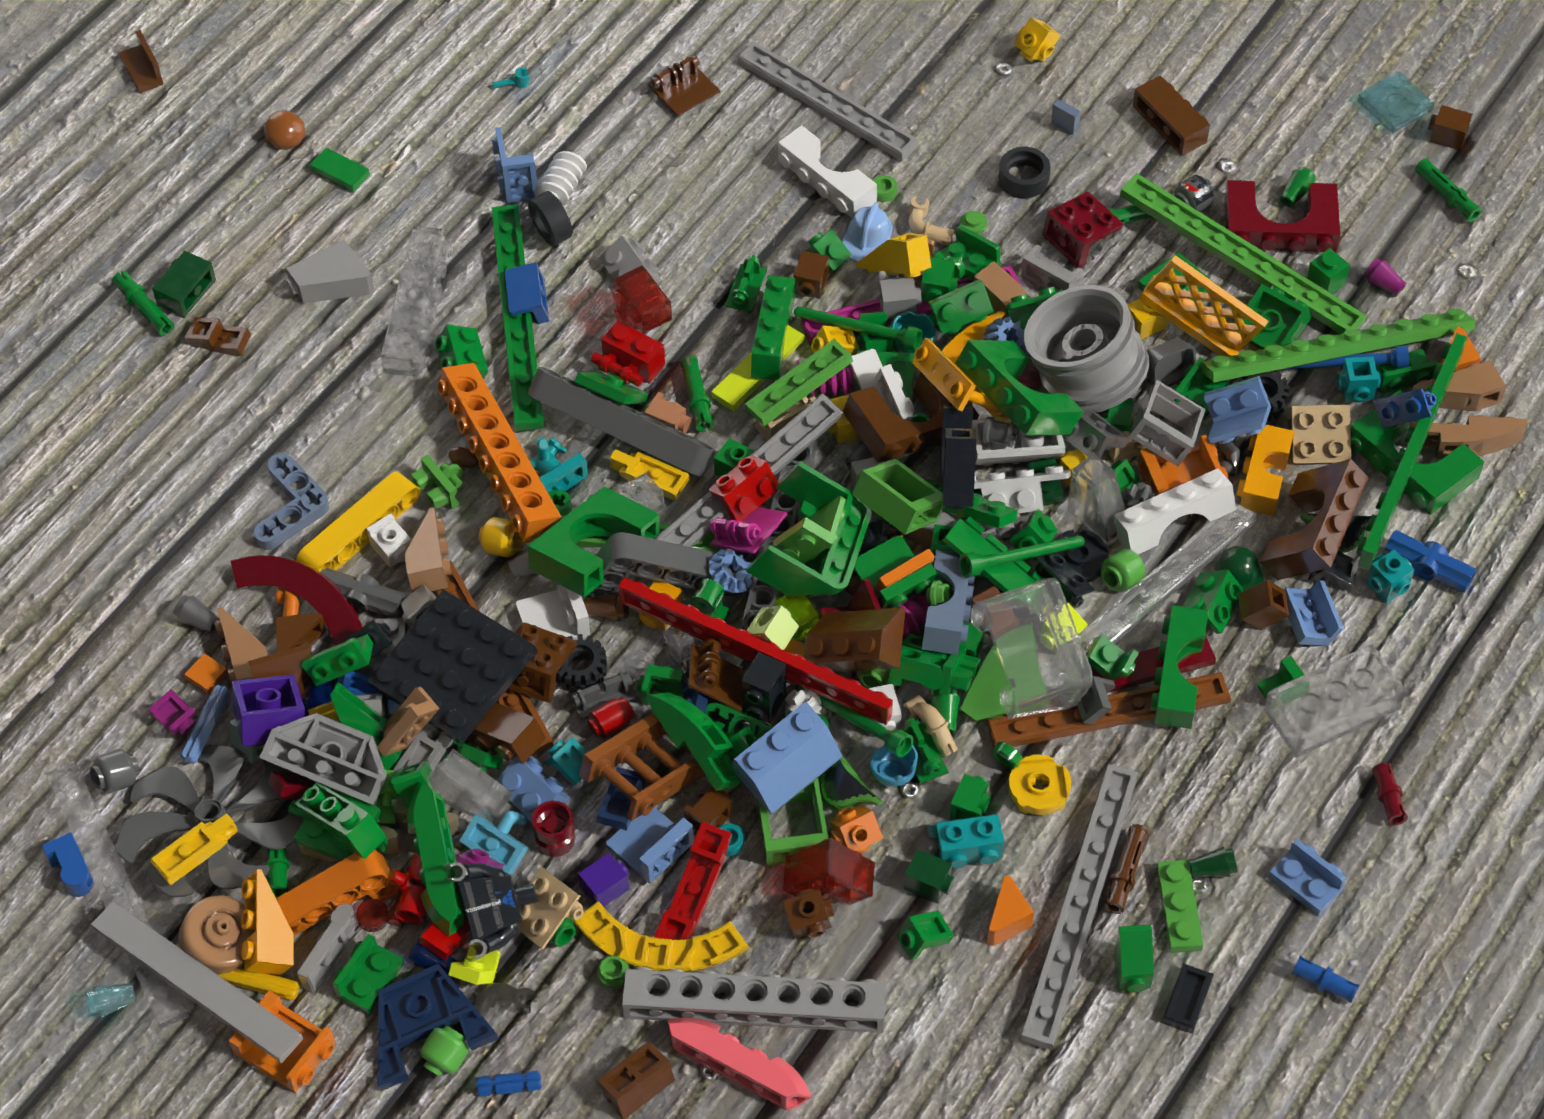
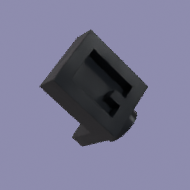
[1308,551,1359,590]

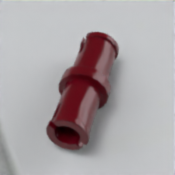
[1372,762,1408,825]

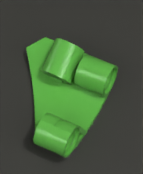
[961,624,1049,721]

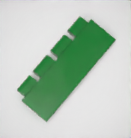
[942,516,1051,617]

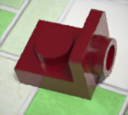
[268,771,314,802]

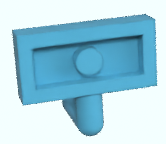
[459,811,528,875]

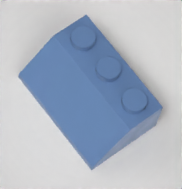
[731,701,842,815]

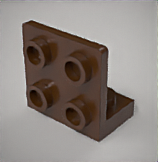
[508,622,577,703]

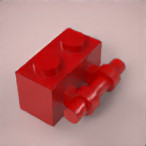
[591,320,665,387]

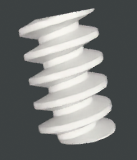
[535,151,587,206]

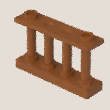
[579,713,705,821]

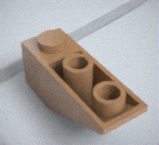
[1412,360,1506,411]
[405,507,452,593]
[214,607,268,684]

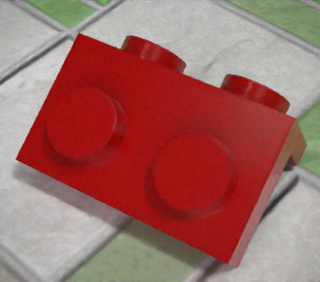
[709,455,778,521]

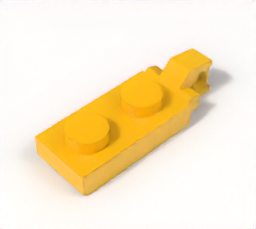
[609,449,689,501]
[150,813,238,886]

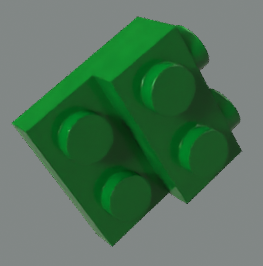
[1235,284,1311,350]

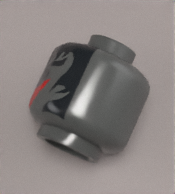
[1174,175,1214,212]

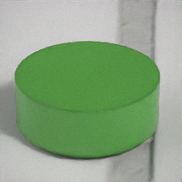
[872,175,897,202]

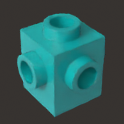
[1337,356,1381,402]
[1366,549,1414,603]

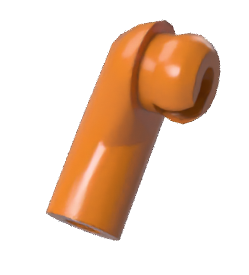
[275,588,299,616]

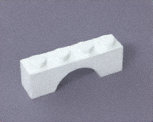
[778,125,877,218]
[1114,468,1236,554]

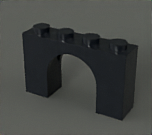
[940,399,977,510]

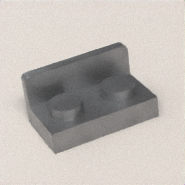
[1062,409,1130,461]

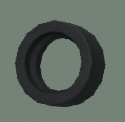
[998,146,1051,198]
[528,191,573,246]

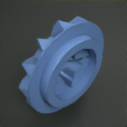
[709,549,753,593]

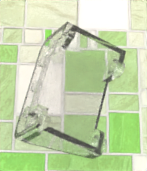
[970,578,1092,719]

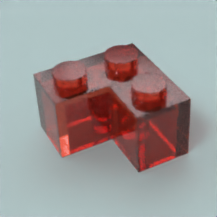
[612,265,672,334]
[783,838,875,905]

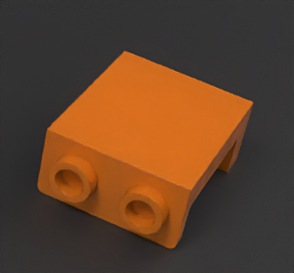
[1138,435,1228,495]
[229,990,336,1094]

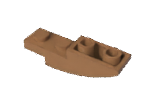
[1406,415,1527,459]

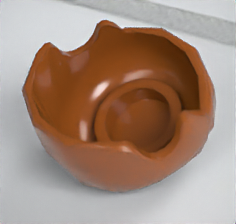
[264,110,305,149]

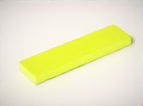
[711,325,804,412]

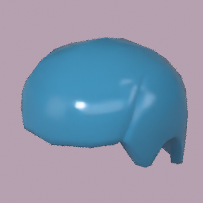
[870,743,918,787]

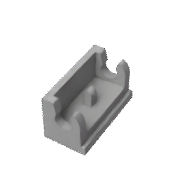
[1021,245,1084,291]

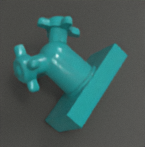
[529,437,588,493]

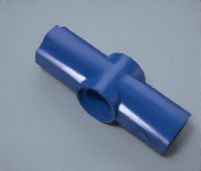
[1383,530,1477,593]

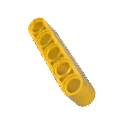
[296,471,420,572]

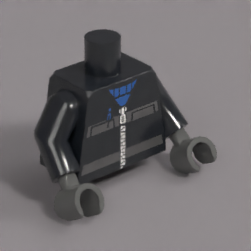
[444,862,538,962]

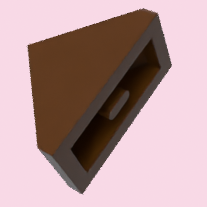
[276,613,327,653]

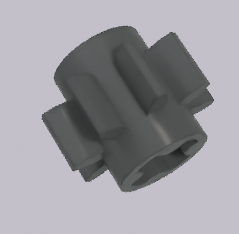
[1120,483,1157,510]

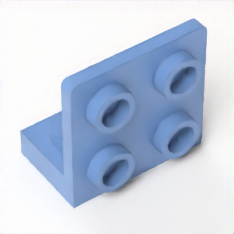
[491,127,538,203]
[1204,376,1271,444]
[606,807,694,884]

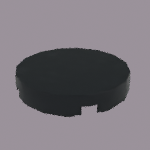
[1054,530,1109,582]

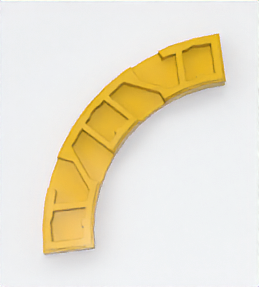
[573,901,750,973]

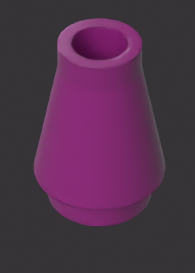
[1363,258,1407,296]

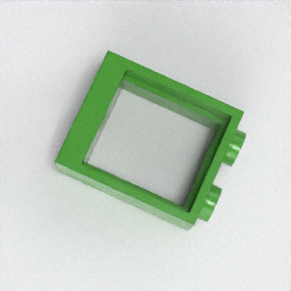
[852,458,945,534]
[756,777,829,866]

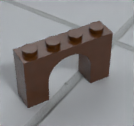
[842,372,980,463]
[1260,459,1369,580]

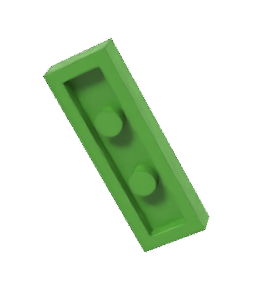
[1156,860,1203,953]

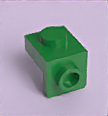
[805,229,852,274]
[858,312,894,352]
[1010,509,1058,561]
[637,664,685,705]

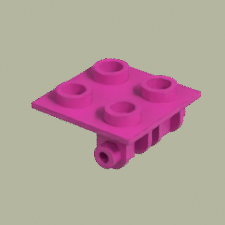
[710,507,788,554]

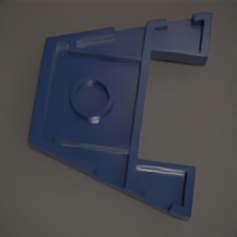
[377,964,499,1091]

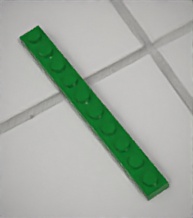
[491,204,544,432]
[1356,333,1467,570]

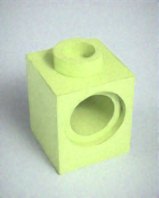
[747,606,799,650]

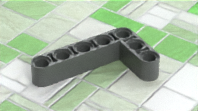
[586,532,744,597]

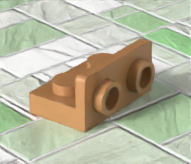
[377,687,440,757]

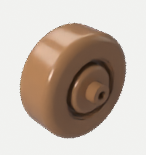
[178,896,256,975]

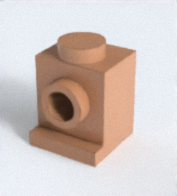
[645,392,691,433]

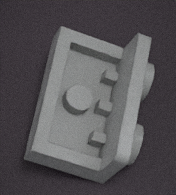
[598,236,662,298]

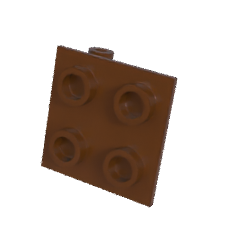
[647,55,721,116]
[688,638,744,712]

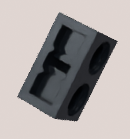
[742,652,786,723]

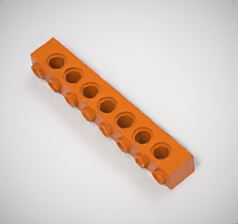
[437,363,561,543]

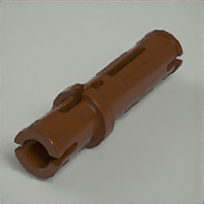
[1104,824,1149,914]

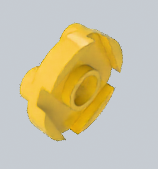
[1008,755,1071,815]

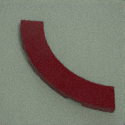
[231,555,362,646]

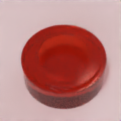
[356,899,389,932]

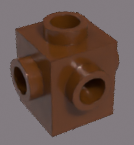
[783,889,835,939]

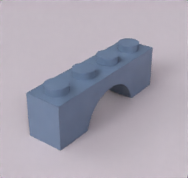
[922,549,975,655]

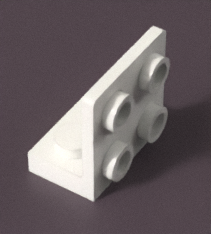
[516,585,590,640]

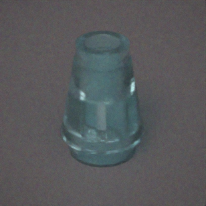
[85,983,136,1018]

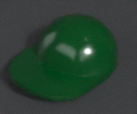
[1215,546,1264,603]

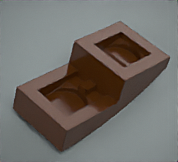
[184,317,251,356]

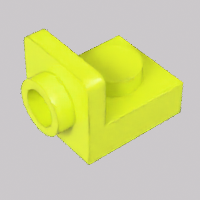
[448,946,501,985]

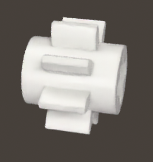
[785,689,822,717]

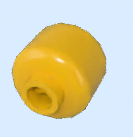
[479,517,524,558]

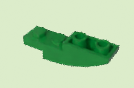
[645,692,742,791]

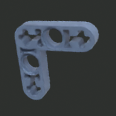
[254,453,329,550]

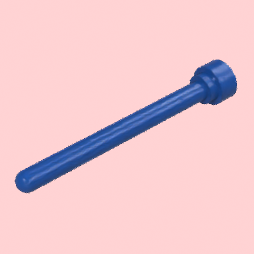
[1279,346,1409,370]

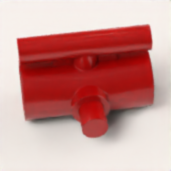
[389,855,427,926]

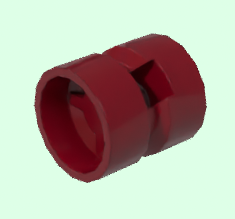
[532,800,576,857]

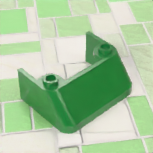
[746,461,872,596]

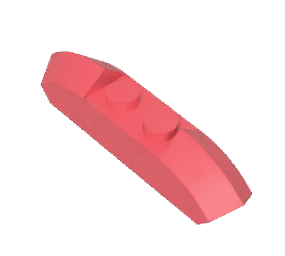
[667,1017,811,1110]

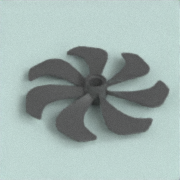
[116,744,303,897]

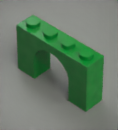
[955,340,1084,435]
[1350,390,1484,515]
[528,486,660,598]

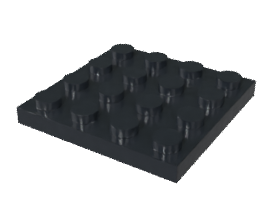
[367,589,538,745]

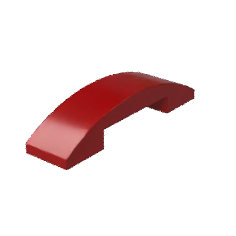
[654,821,732,940]

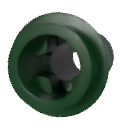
[1189,846,1238,878]

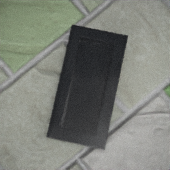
[1162,963,1214,1034]

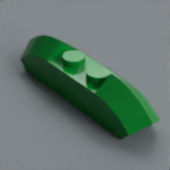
[407,782,467,936]

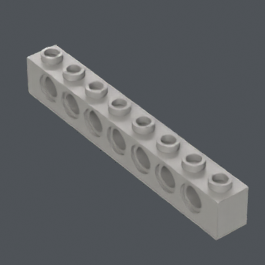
[622,967,886,1033]

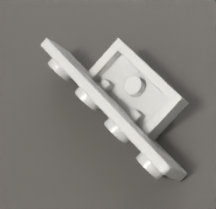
[850,349,914,460]
[974,466,1071,513]

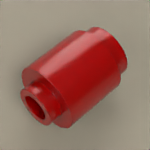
[587,696,635,739]

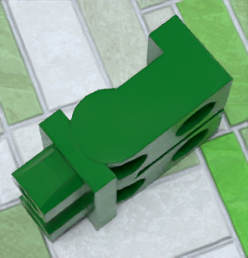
[889,633,980,695]

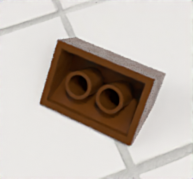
[803,608,906,672]

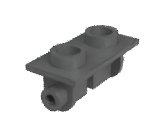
[569,672,637,720]

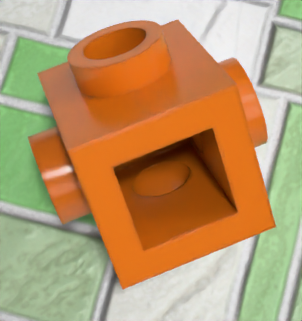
[829,805,884,855]

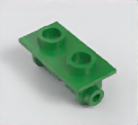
[725,255,767,312]
[903,718,949,784]

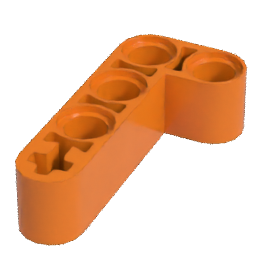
[276,850,399,936]

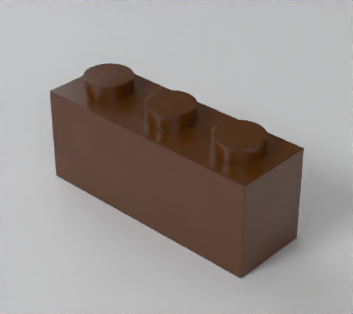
[1133,75,1210,156]
[465,703,546,764]

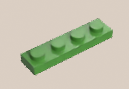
[745,339,853,426]

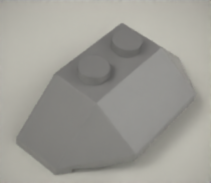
[259,713,387,805]

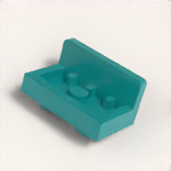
[937,814,1005,869]

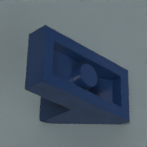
[597,767,646,831]

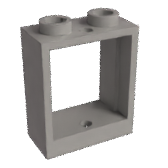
[1129,380,1206,467]

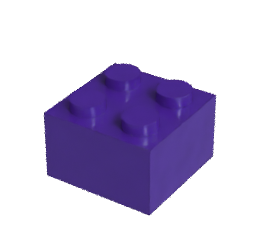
[232,674,305,747]

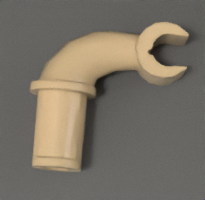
[909,196,954,246]
[903,695,958,757]

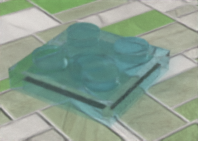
[1358,71,1435,134]

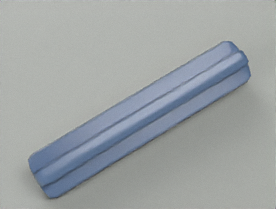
[180,685,230,764]

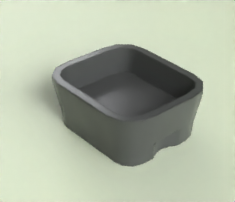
[1147,337,1196,387]

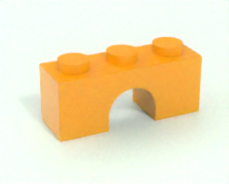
[1236,425,1294,516]

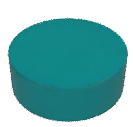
[718,823,745,856]

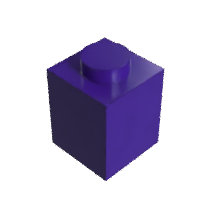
[578,853,630,907]

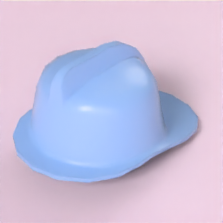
[843,202,893,262]

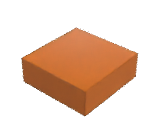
[184,653,228,695]

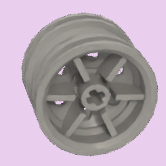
[1024,285,1149,412]

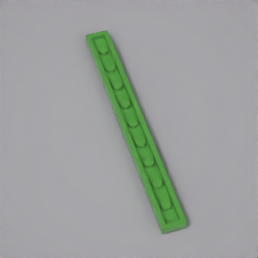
[1119,173,1367,334]
[1202,309,1475,383]

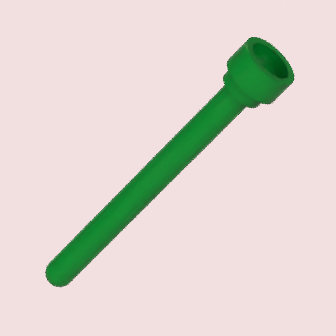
[794,306,923,351]
[959,536,1085,578]
[796,684,913,757]

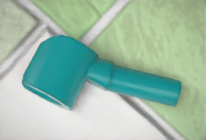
[492,67,530,89]

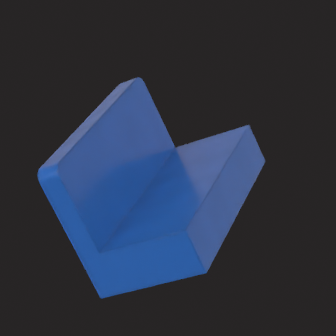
[505,262,549,324]

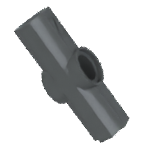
[320,567,407,618]

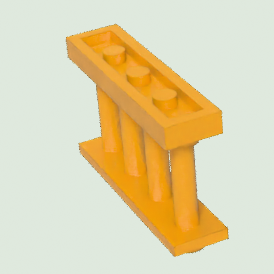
[912,338,1012,423]

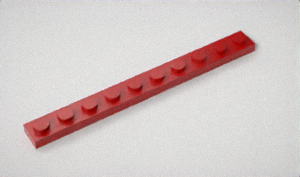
[618,577,893,725]

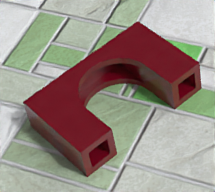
[1224,180,1341,252]

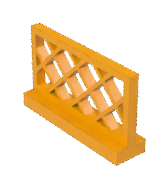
[1138,255,1268,357]

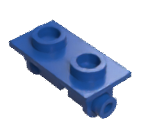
[1373,388,1437,428]

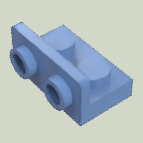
[1268,839,1346,916]

